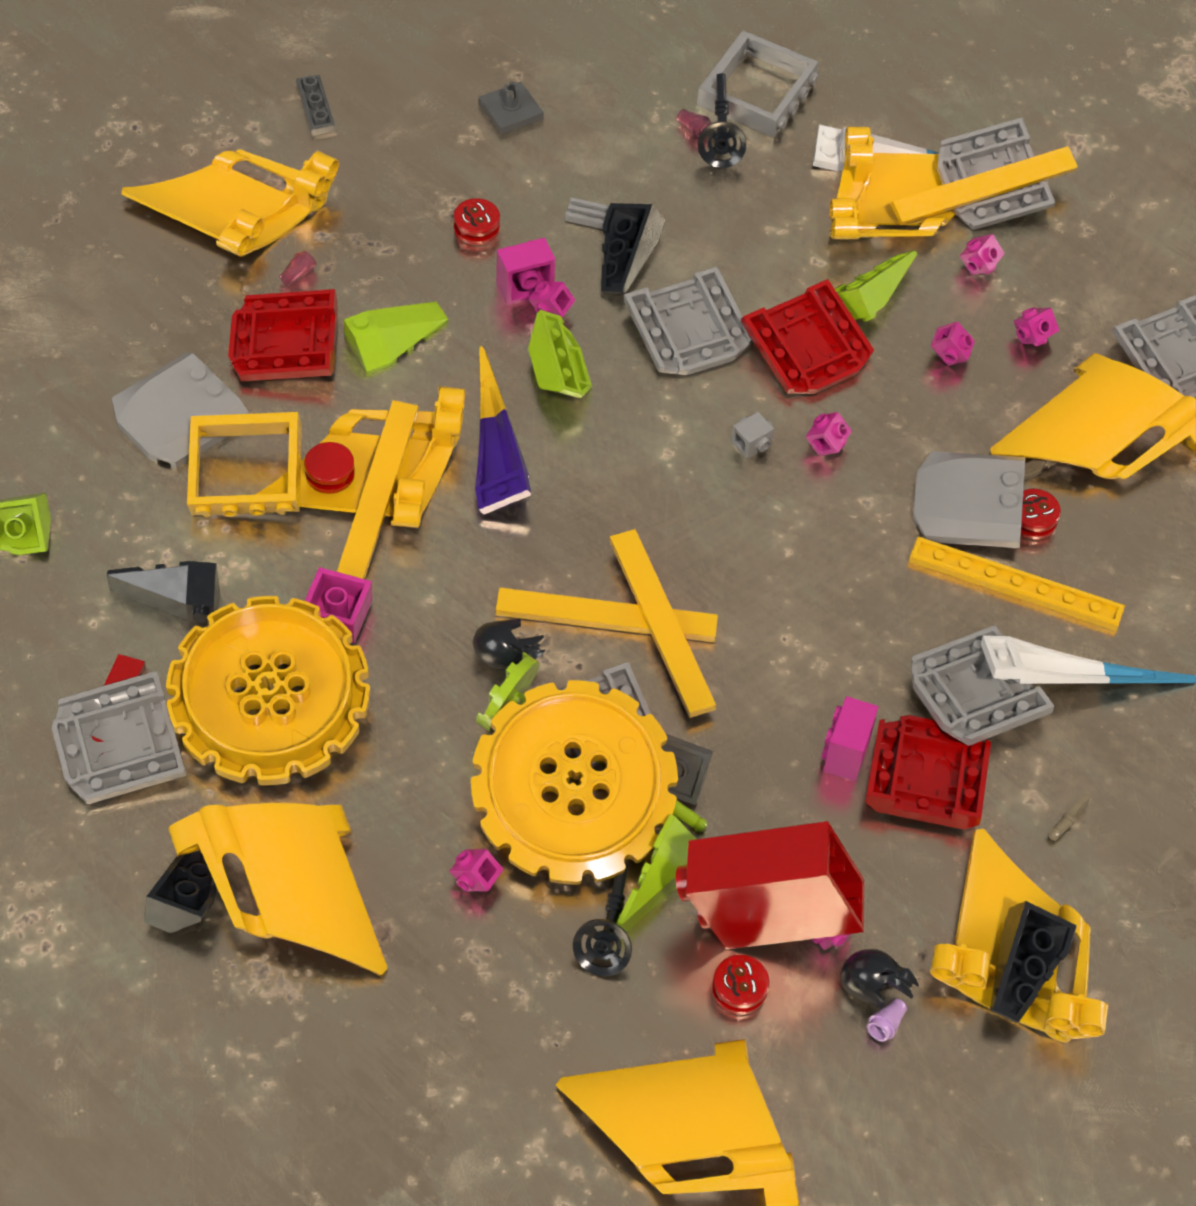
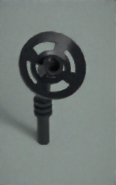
[698,73,747,168]
[573,862,632,976]

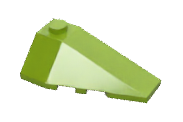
[834,250,917,322]
[344,301,448,375]
[0,493,51,555]
[617,814,696,932]

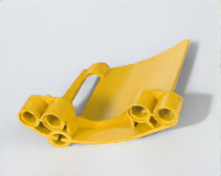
[168,803,388,975]

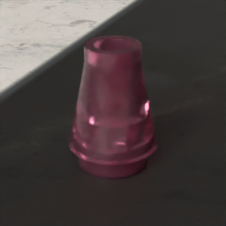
[677,109,712,138]
[279,250,317,287]

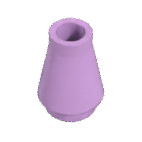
[867,998,907,1042]

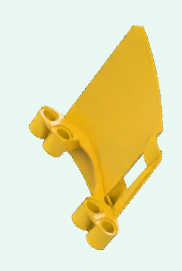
[829,126,956,240]
[121,149,339,257]
[990,353,1196,480]
[255,386,465,528]
[930,829,1109,1043]
[555,1039,799,1206]

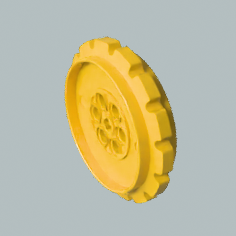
[166,596,370,785]
[471,680,678,885]

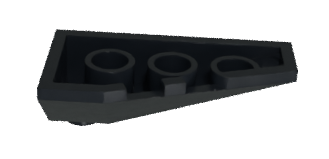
[601,203,665,295]
[144,851,217,933]

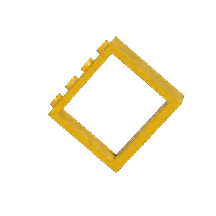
[187,412,302,518]

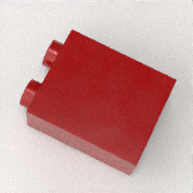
[675,821,864,949]

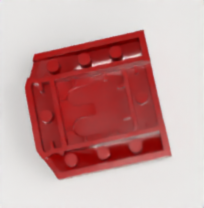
[741,279,874,394]
[228,289,338,382]
[865,715,991,829]

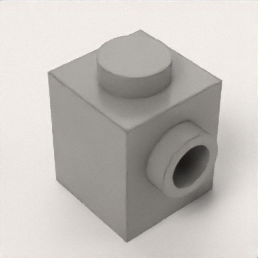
[731,412,774,459]

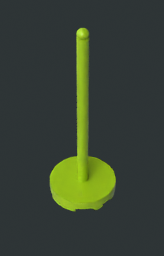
[476,652,707,832]

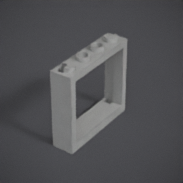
[697,30,820,138]

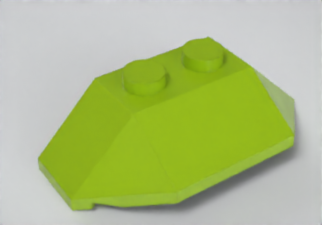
[528,310,592,398]

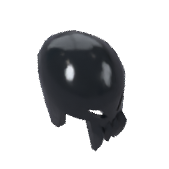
[473,619,545,670]
[840,949,919,1008]

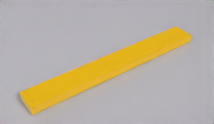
[891,146,1078,226]
[337,400,419,579]
[610,529,716,718]
[909,536,1125,631]
[496,587,718,643]

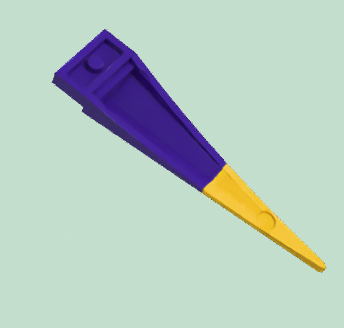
[475,346,532,515]

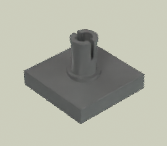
[479,82,544,135]
[661,734,713,805]

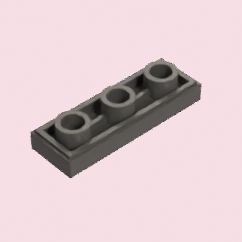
[296,75,335,136]

